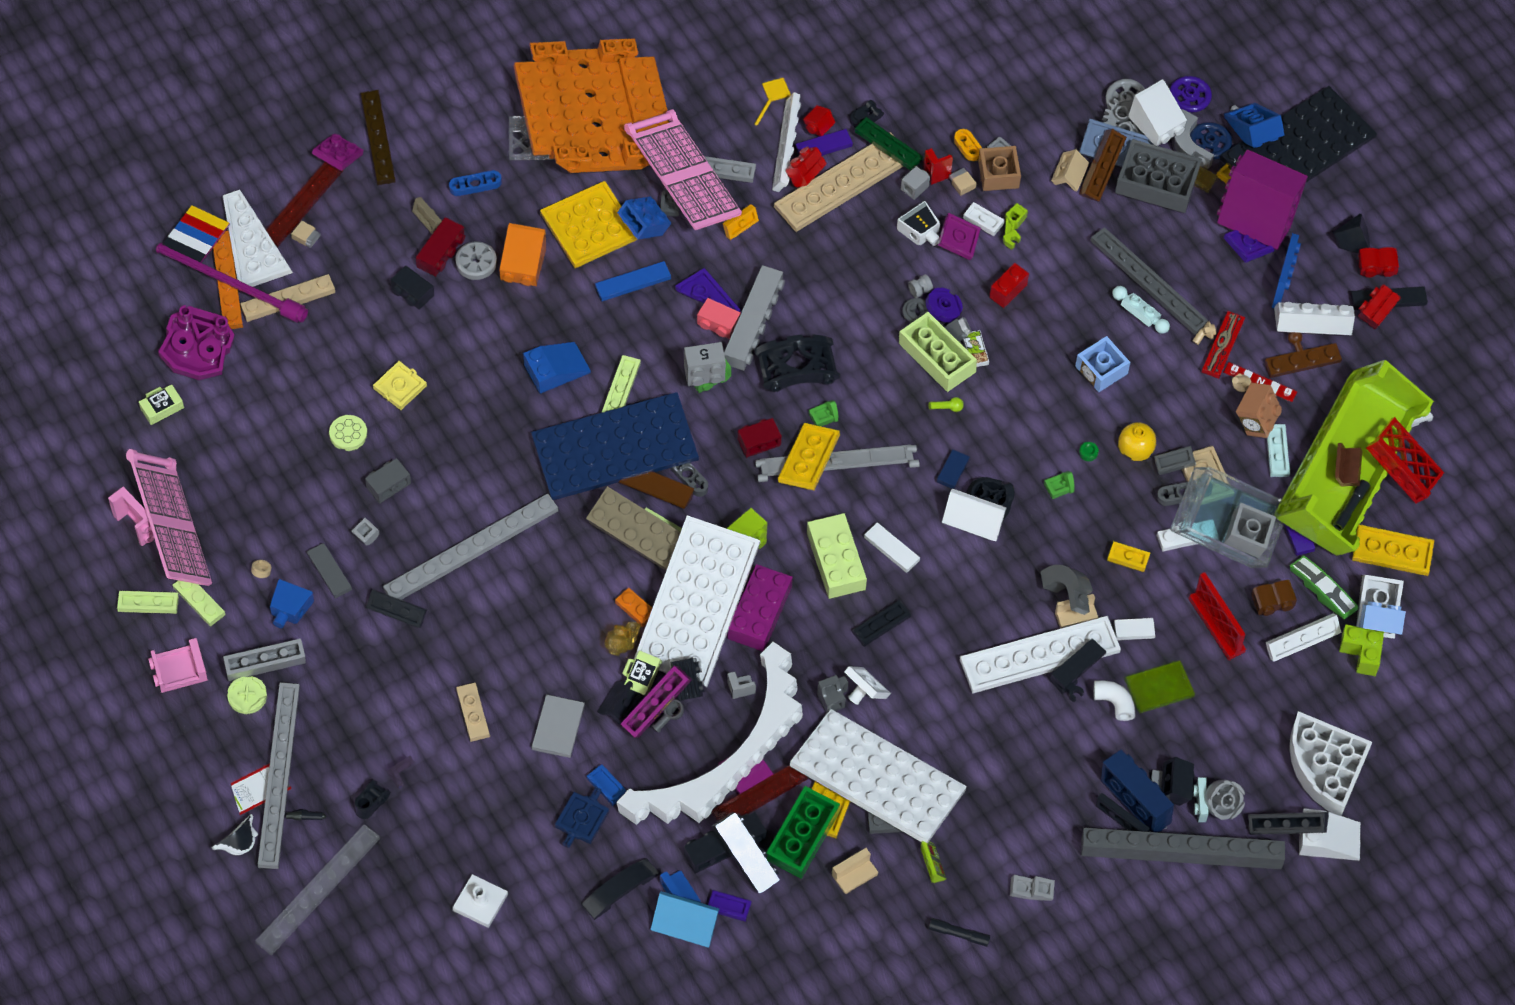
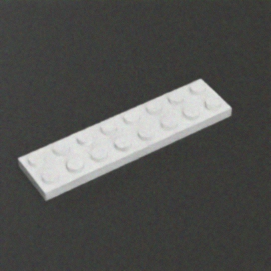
[960,616,1121,694]

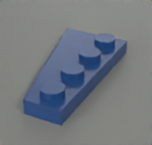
[1272,233,1301,309]

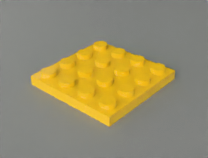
[540,181,638,268]

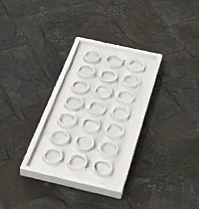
[634,516,761,687]
[790,709,967,843]

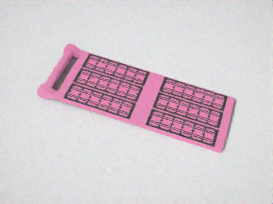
[624,109,742,230]
[126,449,212,586]

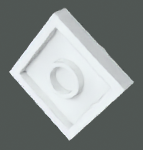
[845,666,891,704]
[453,874,508,928]

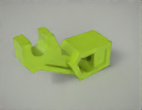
[1003,203,1028,250]

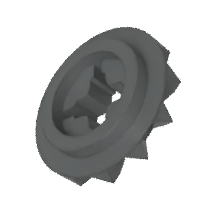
[903,298,928,324]

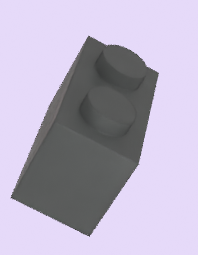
[365,458,411,504]

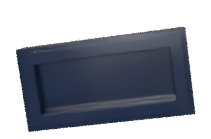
[937,450,970,489]

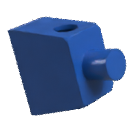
[270,579,314,628]

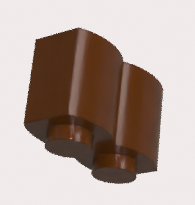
[1251,580,1297,616]

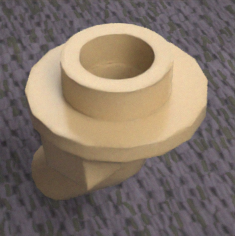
[1192,321,1216,345]
[1232,373,1251,392]

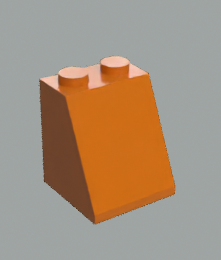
[500,223,546,286]

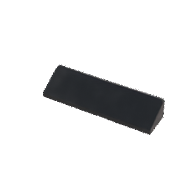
[1248,812,1329,835]

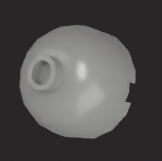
[1205,779,1245,820]

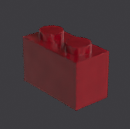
[737,418,782,458]

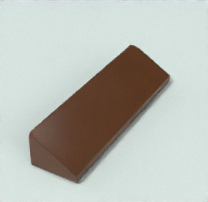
[1079,129,1127,202]
[619,471,694,509]

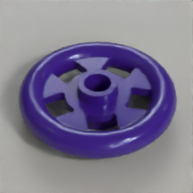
[1169,76,1212,113]

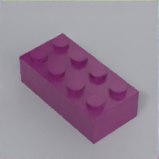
[728,564,793,651]

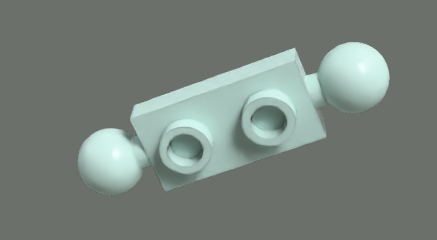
[1112,286,1170,334]

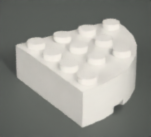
[1290,711,1372,816]

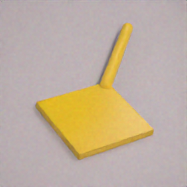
[755,77,791,126]

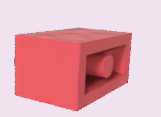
[697,298,741,339]

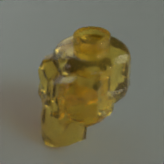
[604,622,641,656]

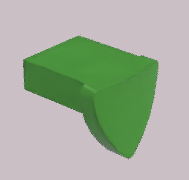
[809,400,838,427]
[1044,471,1074,499]

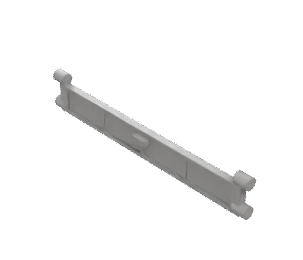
[755,445,919,482]

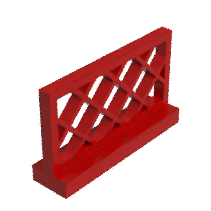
[1366,417,1444,504]
[1189,572,1246,660]

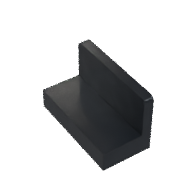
[597,681,642,724]

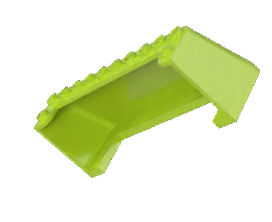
[1274,360,1434,556]

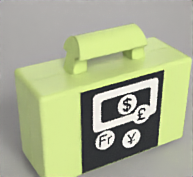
[139,385,184,425]
[622,650,662,696]

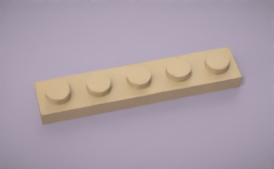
[240,274,335,322]

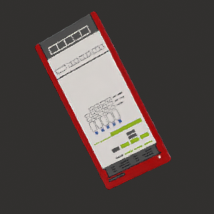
[230,764,291,815]

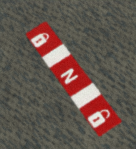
[1224,362,1297,402]

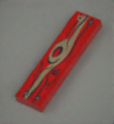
[1202,311,1245,379]

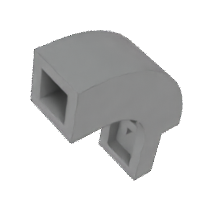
[1171,109,1214,170]

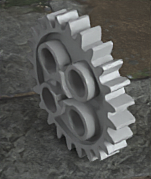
[1102,94,1145,135]

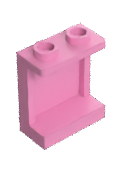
[108,486,154,546]
[148,638,208,693]

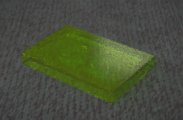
[1125,661,1195,713]

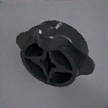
[966,477,1015,520]

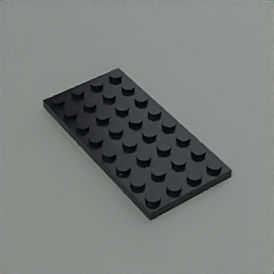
[1220,86,1377,182]

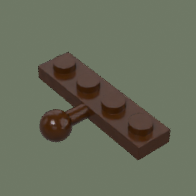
[1264,332,1342,378]

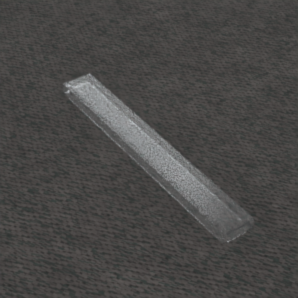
[256,825,380,955]

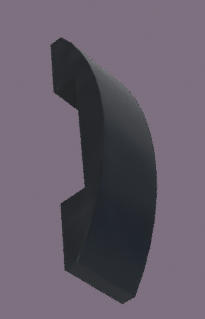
[582,858,659,920]

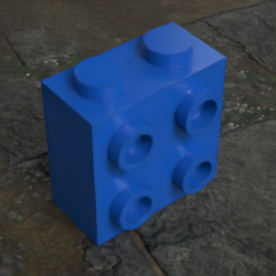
[617,196,671,240]

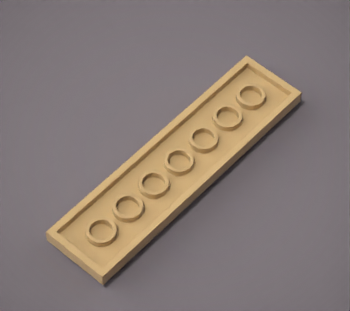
[774,132,903,232]

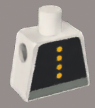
[897,201,940,246]

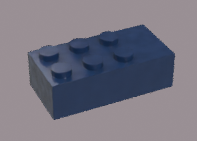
[1101,749,1174,833]

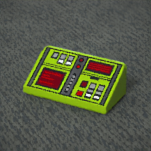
[920,841,946,883]

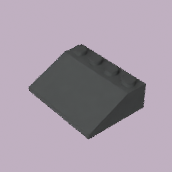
[1115,139,1202,213]

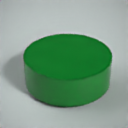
[1079,442,1099,461]

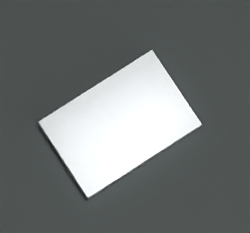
[942,489,1006,542]

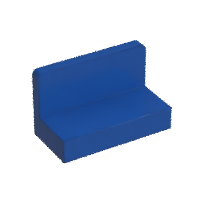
[660,871,701,903]

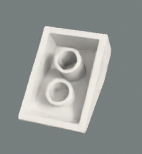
[1356,575,1404,639]
[1299,809,1360,861]

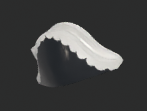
[211,814,258,855]

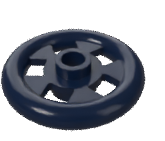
[1190,122,1232,160]

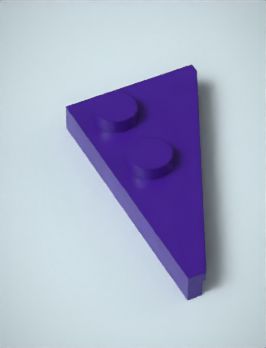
[675,268,742,313]

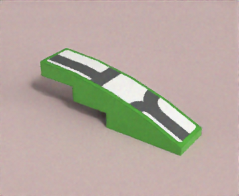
[1290,556,1359,619]

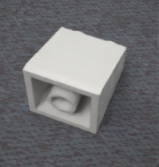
[1128,79,1187,146]

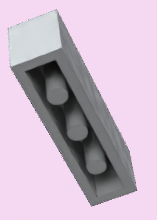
[223,639,306,681]

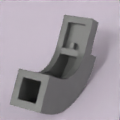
[1041,565,1093,615]

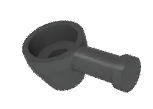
[652,699,684,733]

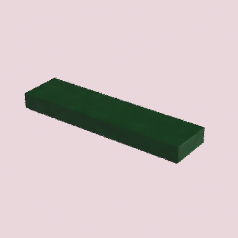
[854,117,923,171]

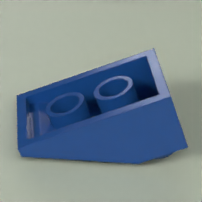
[1224,103,1284,148]
[523,342,591,394]

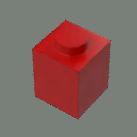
[803,105,835,136]

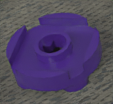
[925,288,963,322]

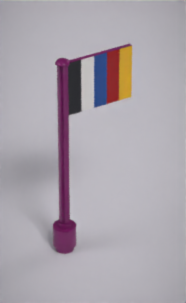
[156,205,308,323]

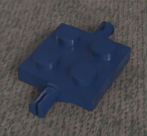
[555,787,609,848]

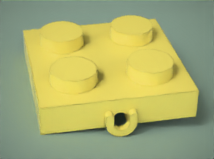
[373,361,427,410]

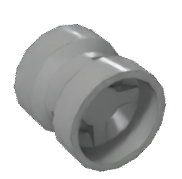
[908,274,933,298]

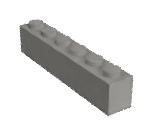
[724,265,785,371]

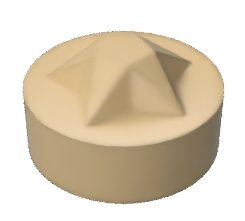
[251,560,272,578]

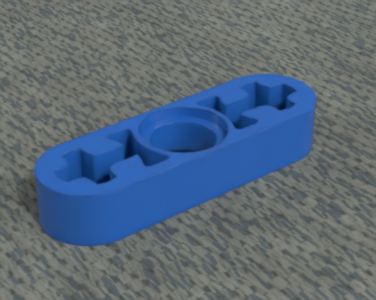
[449,170,502,196]

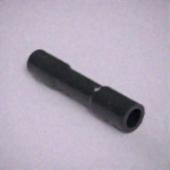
[1333,480,1370,531]
[929,918,991,947]

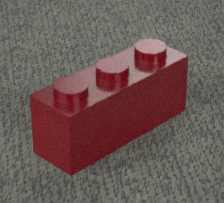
[416,217,465,277]

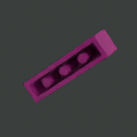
[621,666,692,738]

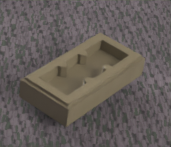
[412,197,442,234]

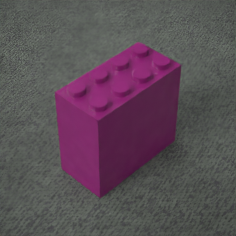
[1217,149,1308,250]

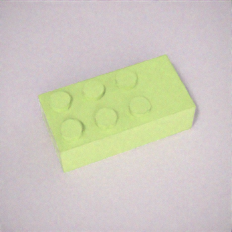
[899,312,977,392]
[807,513,867,599]

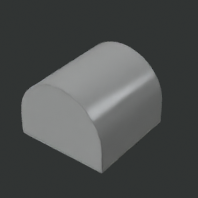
[352,518,379,545]

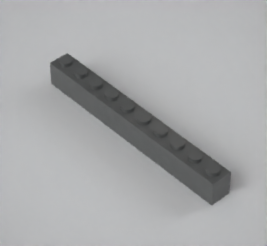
[1081,828,1285,869]

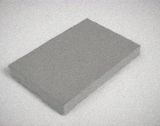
[532,695,585,758]

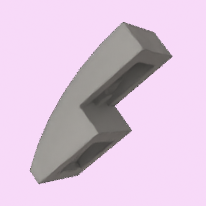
[1010,875,1055,901]

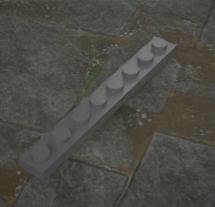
[1091,227,1208,335]

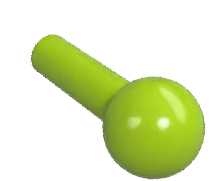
[928,397,964,412]

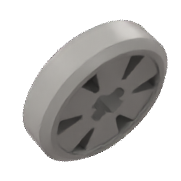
[456,242,497,280]

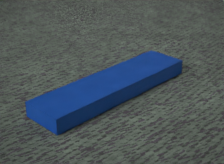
[595,261,671,301]

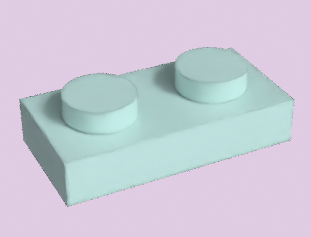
[1193,778,1208,822]

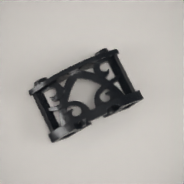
[755,334,841,392]

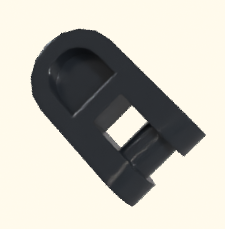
[850,100,884,128]

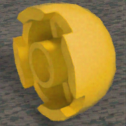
[1118,422,1156,461]

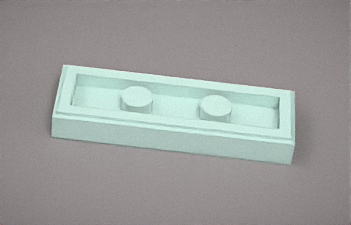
[1267,424,1290,477]

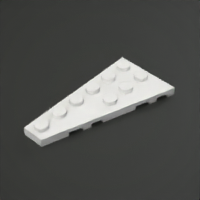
[223,190,293,287]

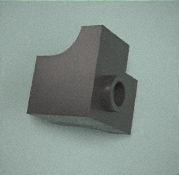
[817,675,848,714]

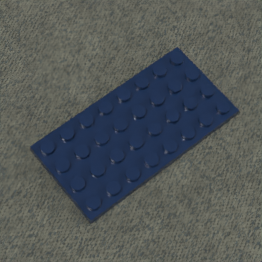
[531,392,699,500]

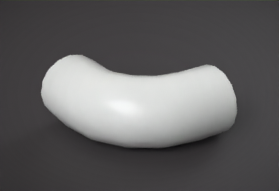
[1093,680,1135,721]

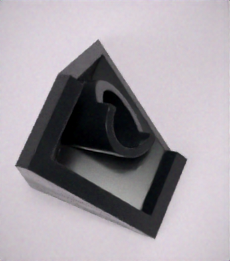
[1333,213,1371,253]

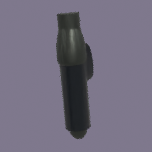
[286,809,326,820]

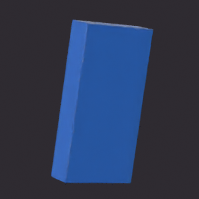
[587,764,627,806]

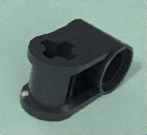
[355,780,391,819]

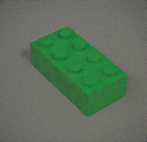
[766,786,840,879]

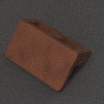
[1335,443,1363,486]

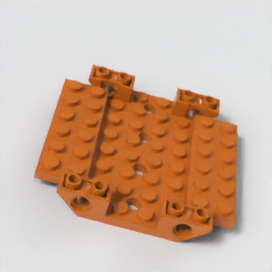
[513,39,670,173]

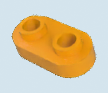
[954,129,982,161]

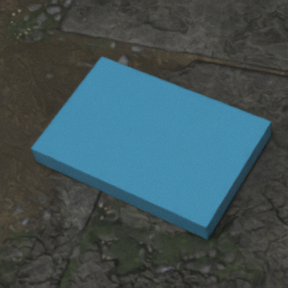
[651,891,719,948]

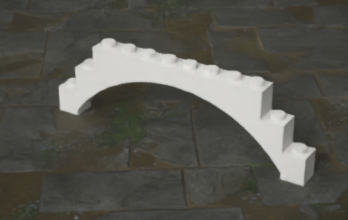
[617,642,803,825]

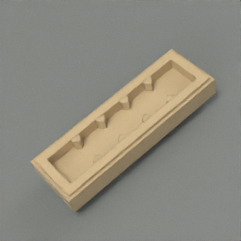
[456,683,490,742]

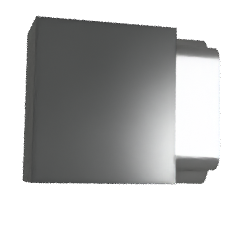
[944,317,972,342]

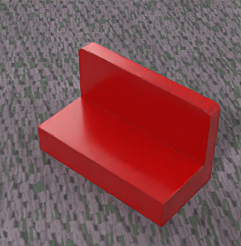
[923,148,953,185]

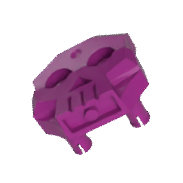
[158,305,235,380]

